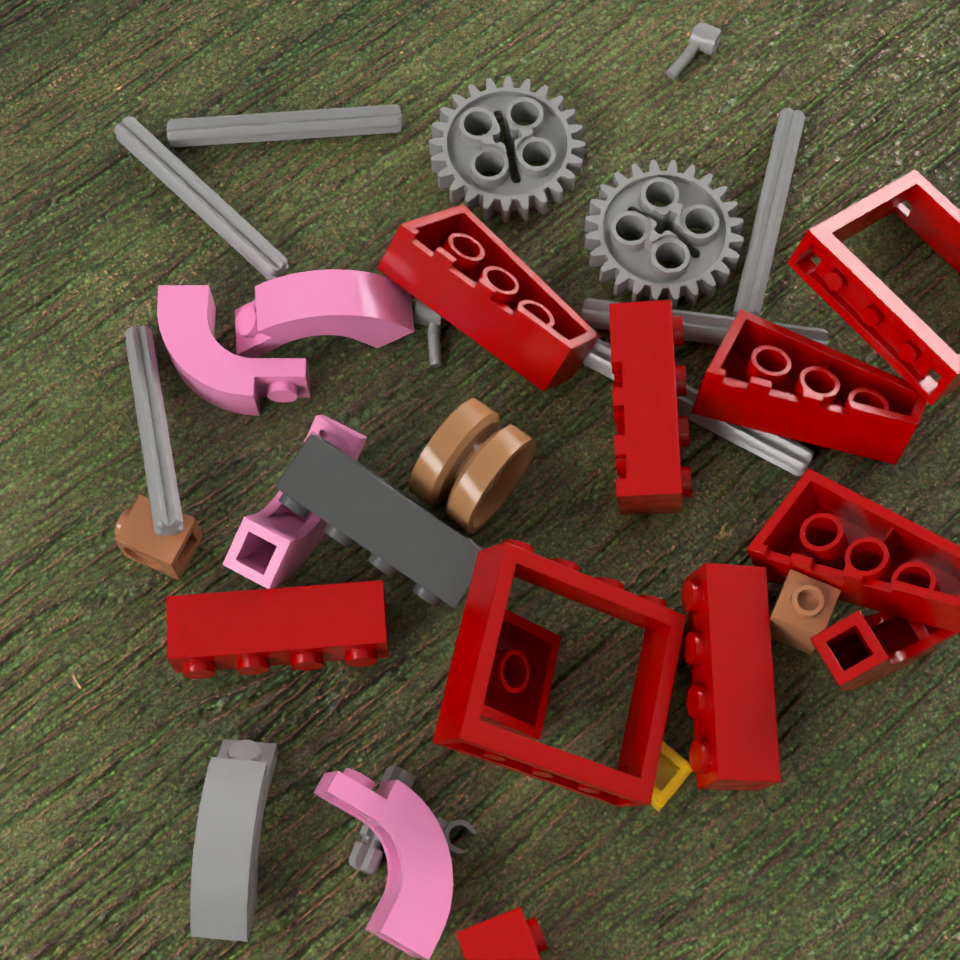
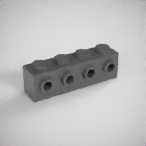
[275,431,485,608]

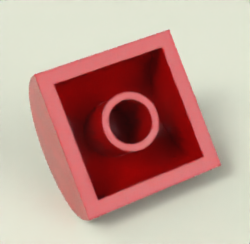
[455,610,561,740]

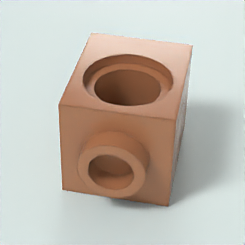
[114,494,204,581]
[769,569,841,655]

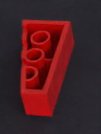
[377,204,600,392]
[609,300,692,515]
[691,309,927,465]
[746,468,960,634]

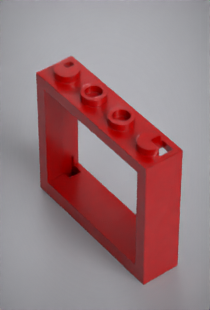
[787,169,960,406]
[432,539,686,808]

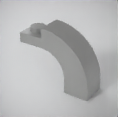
[190,739,277,942]

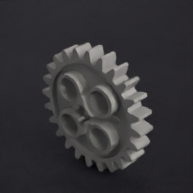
[429,76,585,223]
[584,160,744,309]

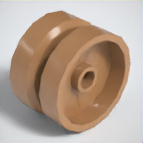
[409,398,537,534]

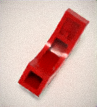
[810,610,959,691]

